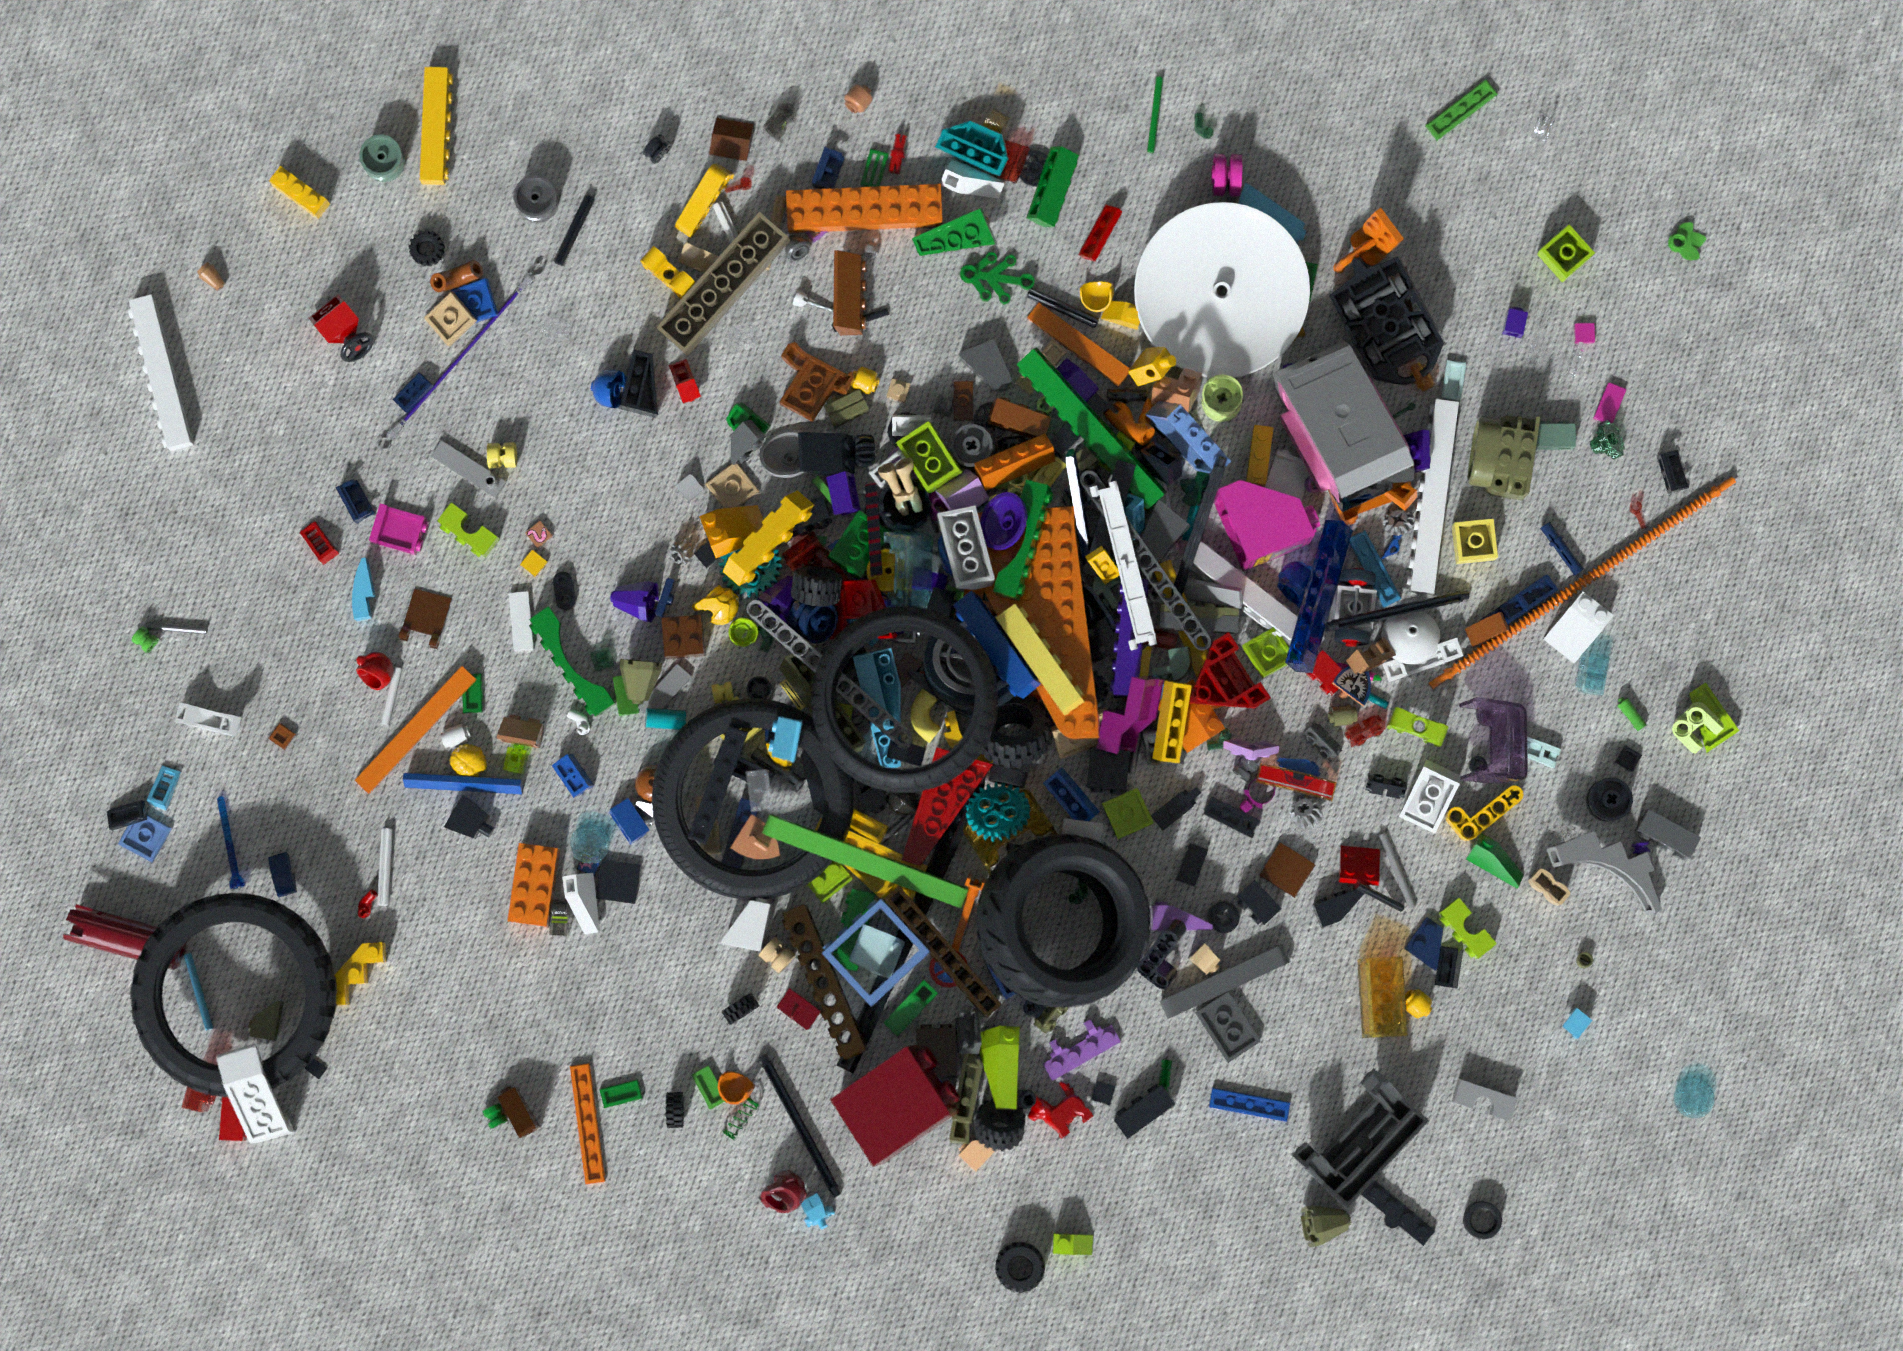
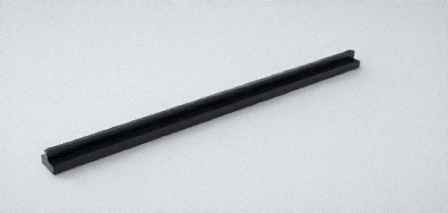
[836,783,985,1073]

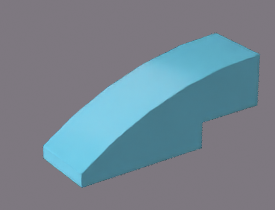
[352,558,376,621]

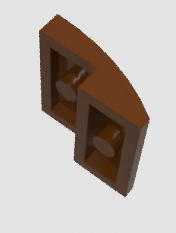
[1259,842,1316,898]

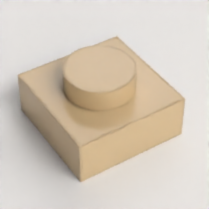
[886,378,911,403]

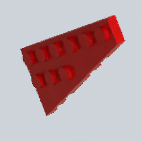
[902,747,993,866]

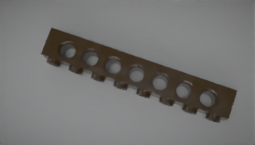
[881,884,1002,1018]
[782,904,868,1060]

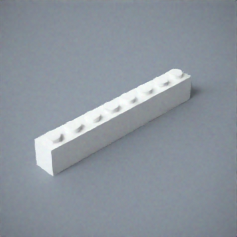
[128,295,193,451]
[1191,542,1325,661]

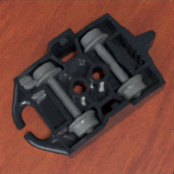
[1329,257,1446,385]

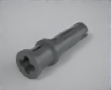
[750,747,807,793]

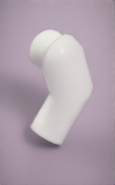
[567,708,590,735]

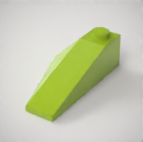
[979,1026,1020,1110]

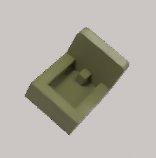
[1076,447,1098,473]

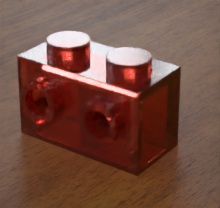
[181,1087,216,1113]

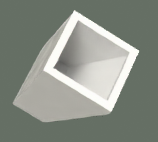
[721,898,772,952]

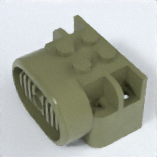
[1467,415,1540,501]

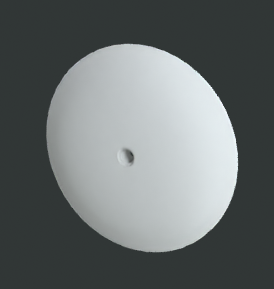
[1134,202,1310,378]

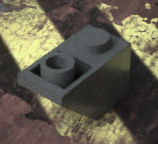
[731,420,766,465]

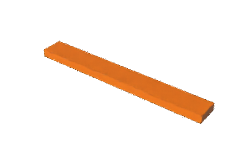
[355,666,477,794]

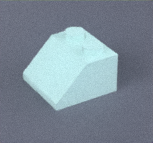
[849,924,905,978]

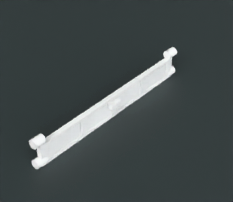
[1090,481,1157,650]

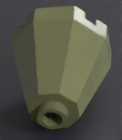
[620,659,662,704]
[1301,1205,1351,1248]

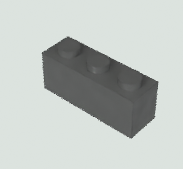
[1635,809,1701,860]

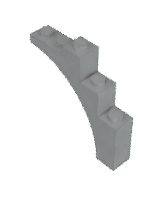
[1547,831,1662,915]

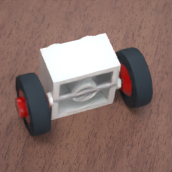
[1330,568,1377,647]

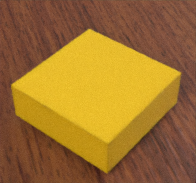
[520,550,548,577]

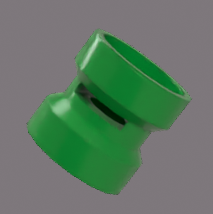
[482,1103,508,1129]

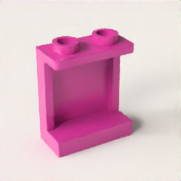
[369,503,429,555]

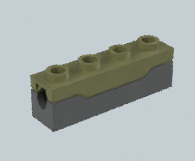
[1158,602,1239,634]

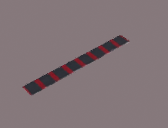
[865,483,882,577]

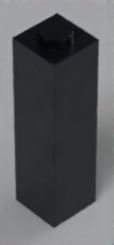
[1050,393,1110,459]

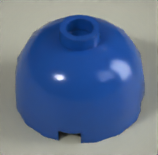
[591,369,625,409]

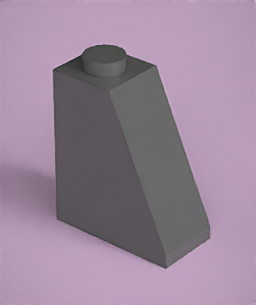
[959,339,1012,392]

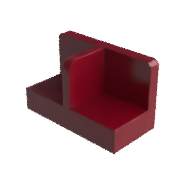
[777,988,821,1030]

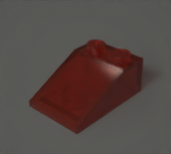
[782,531,849,580]

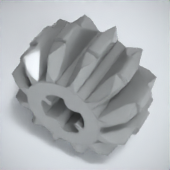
[1289,795,1323,829]

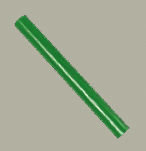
[1147,77,1163,153]

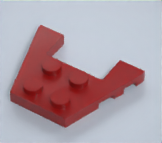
[830,579,897,640]

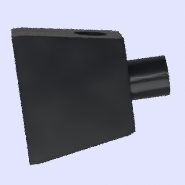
[444,795,495,839]

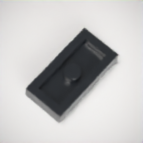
[1176,843,1208,887]

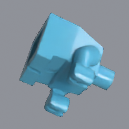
[801,1193,835,1229]

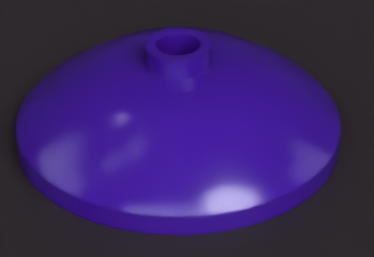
[980,492,1027,550]

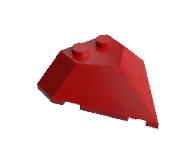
[1189,632,1271,708]

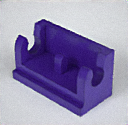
[826,471,861,516]

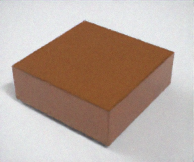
[268,723,296,750]

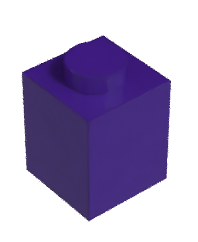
[1502,307,1528,338]

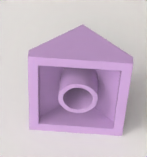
[935,469,989,511]

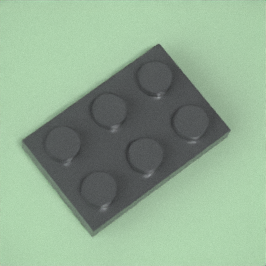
[1195,991,1261,1063]

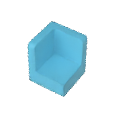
[1563,1008,1593,1039]

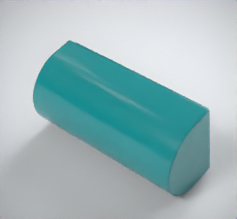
[644,708,686,730]

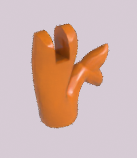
[1104,398,1155,446]

